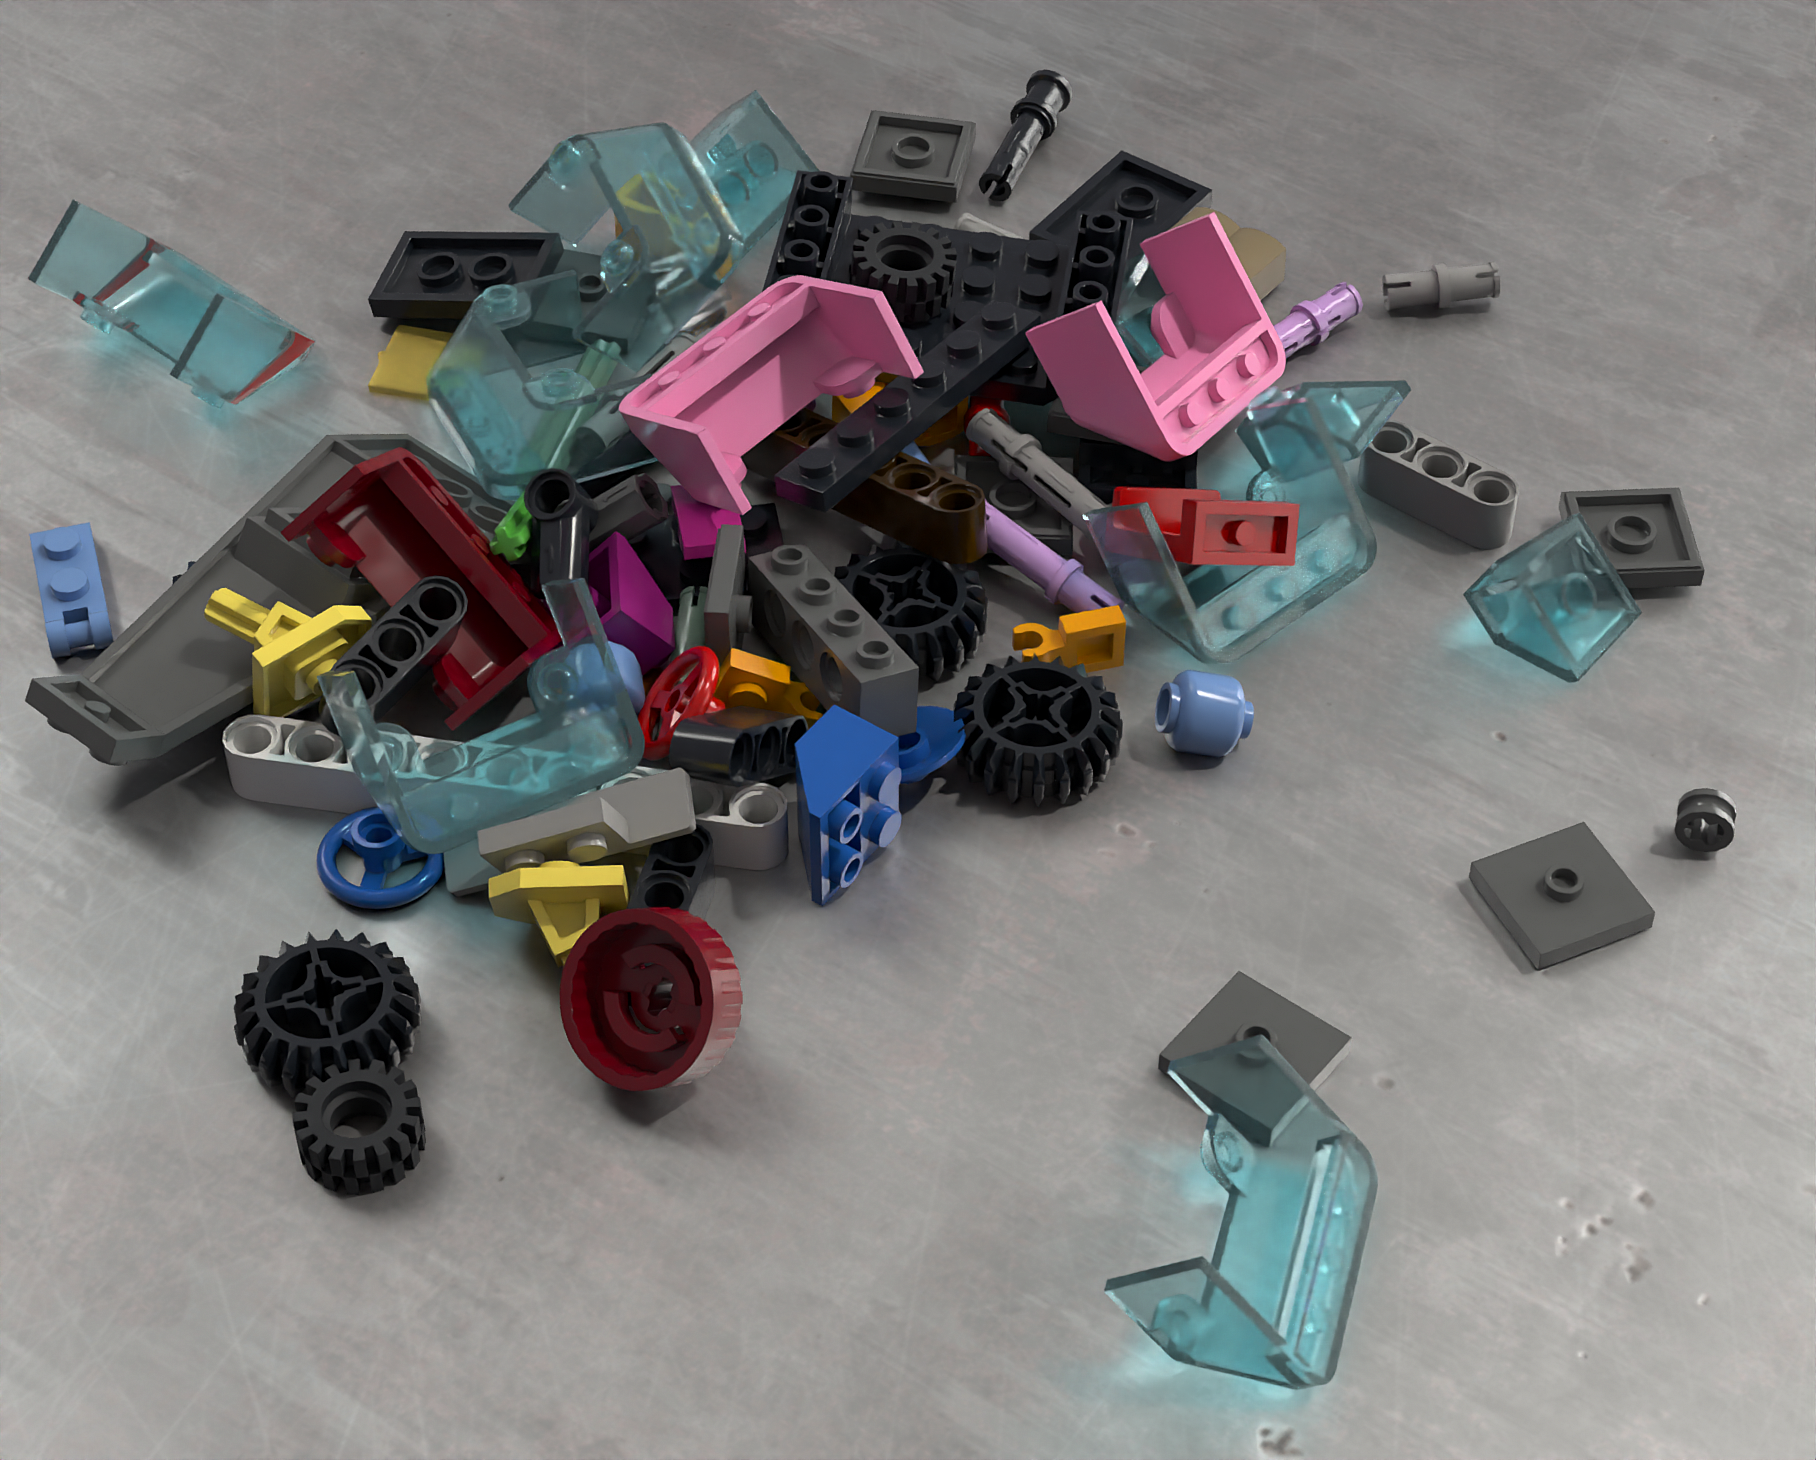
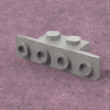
[442,768,696,897]

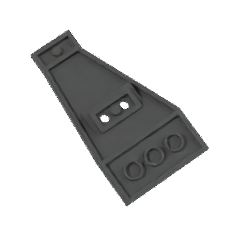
[25,434,532,766]

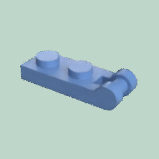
[29,522,114,659]

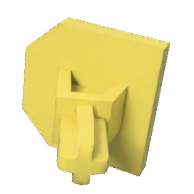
[204,588,372,718]
[489,861,630,968]

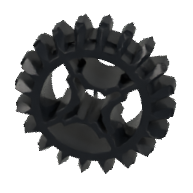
[834,540,988,682]
[953,653,1123,807]
[234,929,422,1099]

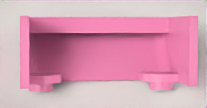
[1025,212,1286,461]
[619,275,924,515]

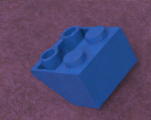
[795,704,902,906]

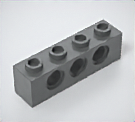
[748,544,919,737]

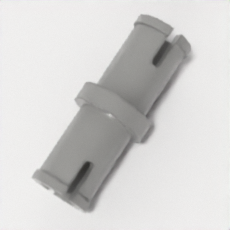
[1382,261,1500,311]

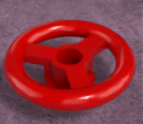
[634,646,725,761]

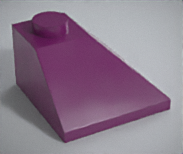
[534,531,676,688]

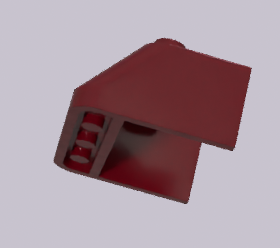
[280,447,565,731]

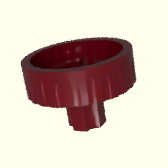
[559,907,743,1091]

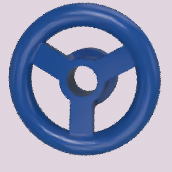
[316,806,445,909]

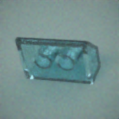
[651,90,820,267]

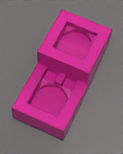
[670,485,746,560]

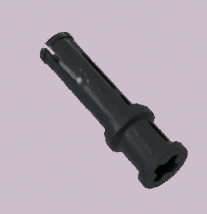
[979,69,1073,201]

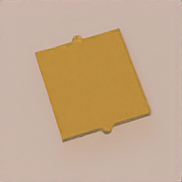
[368,325,493,406]

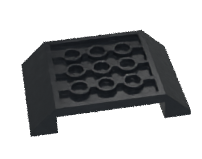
[762,170,1133,406]

